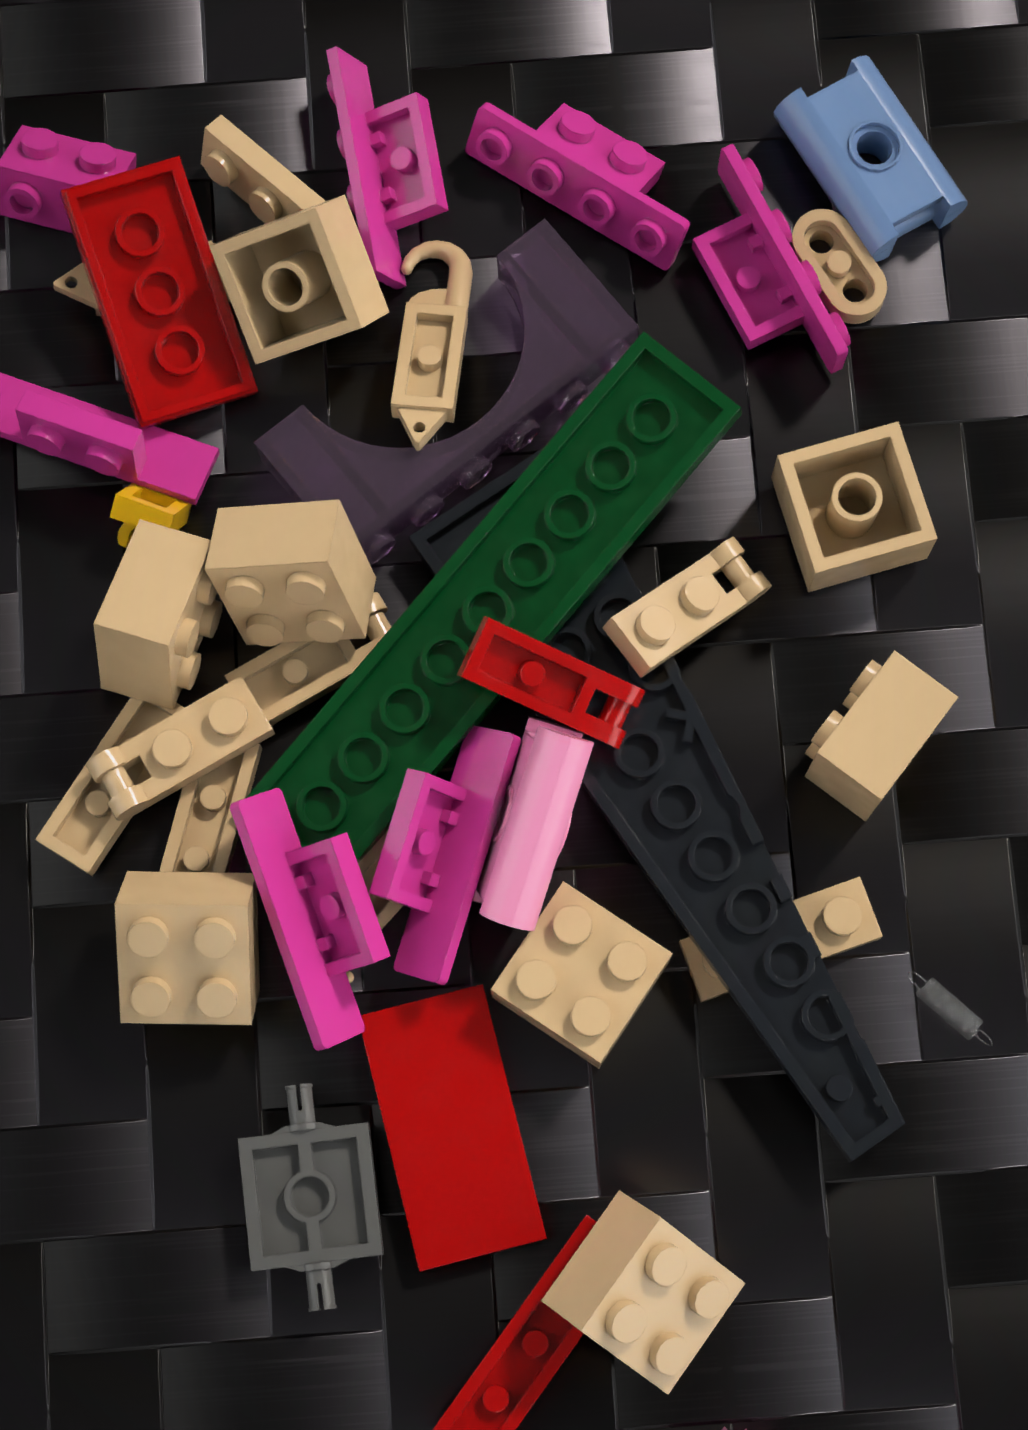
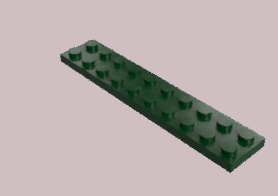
[246,331,742,863]

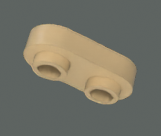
[790,209,887,324]

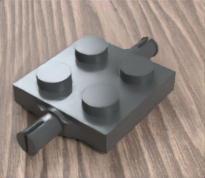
[238,1083,384,1312]

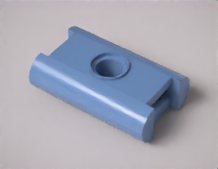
[774,55,968,262]

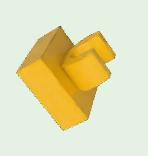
[110,483,192,548]

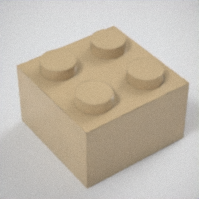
[209,194,389,365]
[771,421,938,592]
[205,499,376,646]
[93,519,222,710]
[805,650,958,822]
[115,871,260,1025]
[491,881,673,1069]
[541,1190,745,1394]

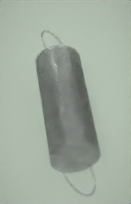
[908,971,992,1045]

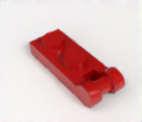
[457,616,645,749]

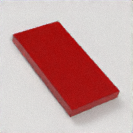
[60,156,258,429]
[361,984,547,1272]

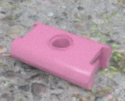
[473,717,594,931]

